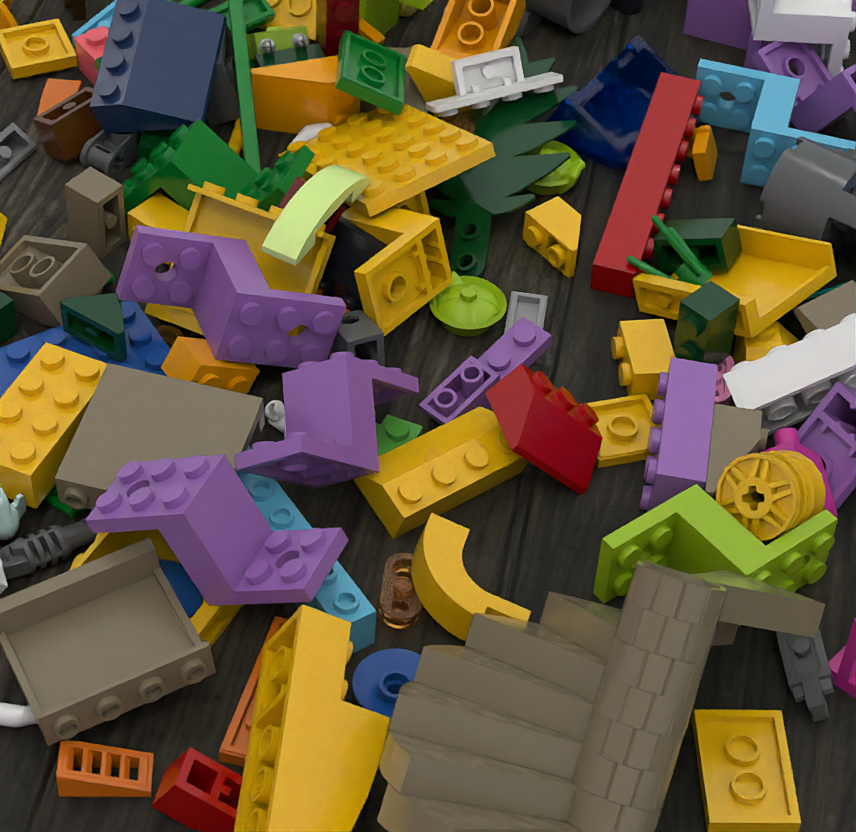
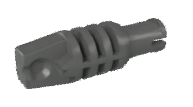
[0,517,97,580]

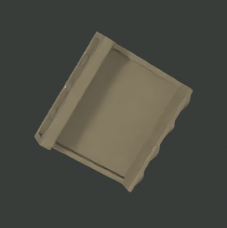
[55,363,265,510]
[0,538,216,746]

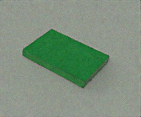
[335,30,406,115]

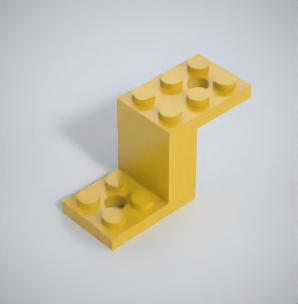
[341,191,453,336]

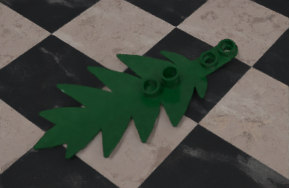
[429,36,578,278]

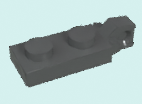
[776,626,834,722]

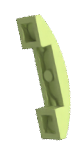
[262,164,370,266]

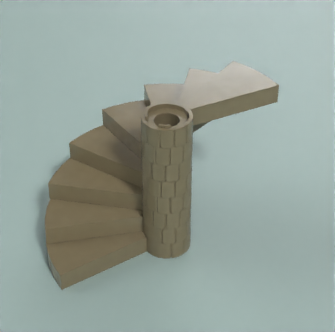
[377,560,826,832]

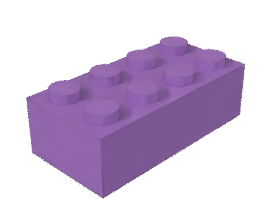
[639,357,718,513]

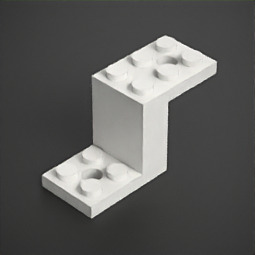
[748,0,856,78]

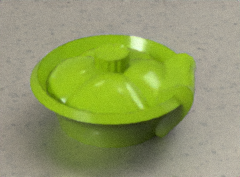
[522,141,586,195]
[429,271,507,337]

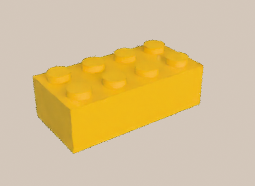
[0,342,107,509]

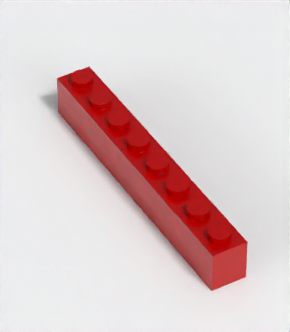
[590,72,704,298]

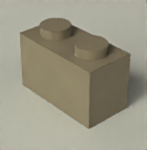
[65,167,127,259]

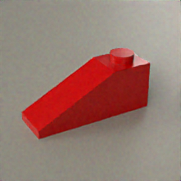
[151,747,243,832]

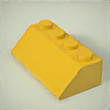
[353,406,528,539]

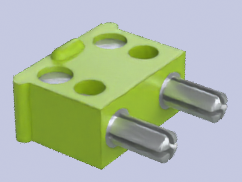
[246,25,310,60]

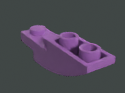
[419,317,552,425]

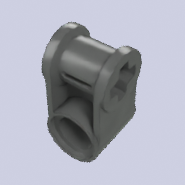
[80,129,141,179]

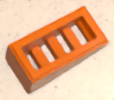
[57,741,154,797]

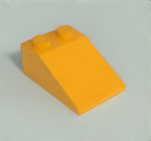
[430,0,526,60]
[250,55,360,134]

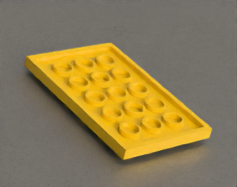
[278,103,496,217]

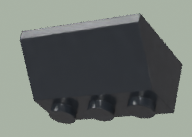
[318,216,394,312]

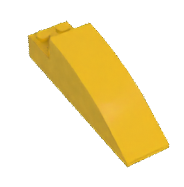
[234,604,390,832]

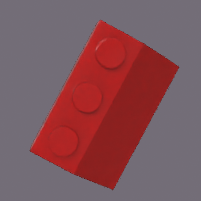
[485,363,603,495]

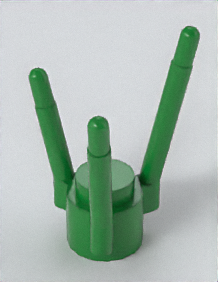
[626,215,713,286]

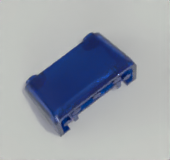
[546,35,679,169]

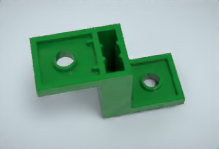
[122,119,315,215]

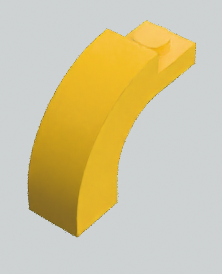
[411,513,531,642]

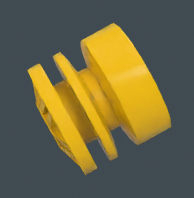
[716,449,826,541]

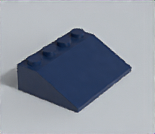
[90,0,227,133]

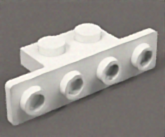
[425,46,563,117]

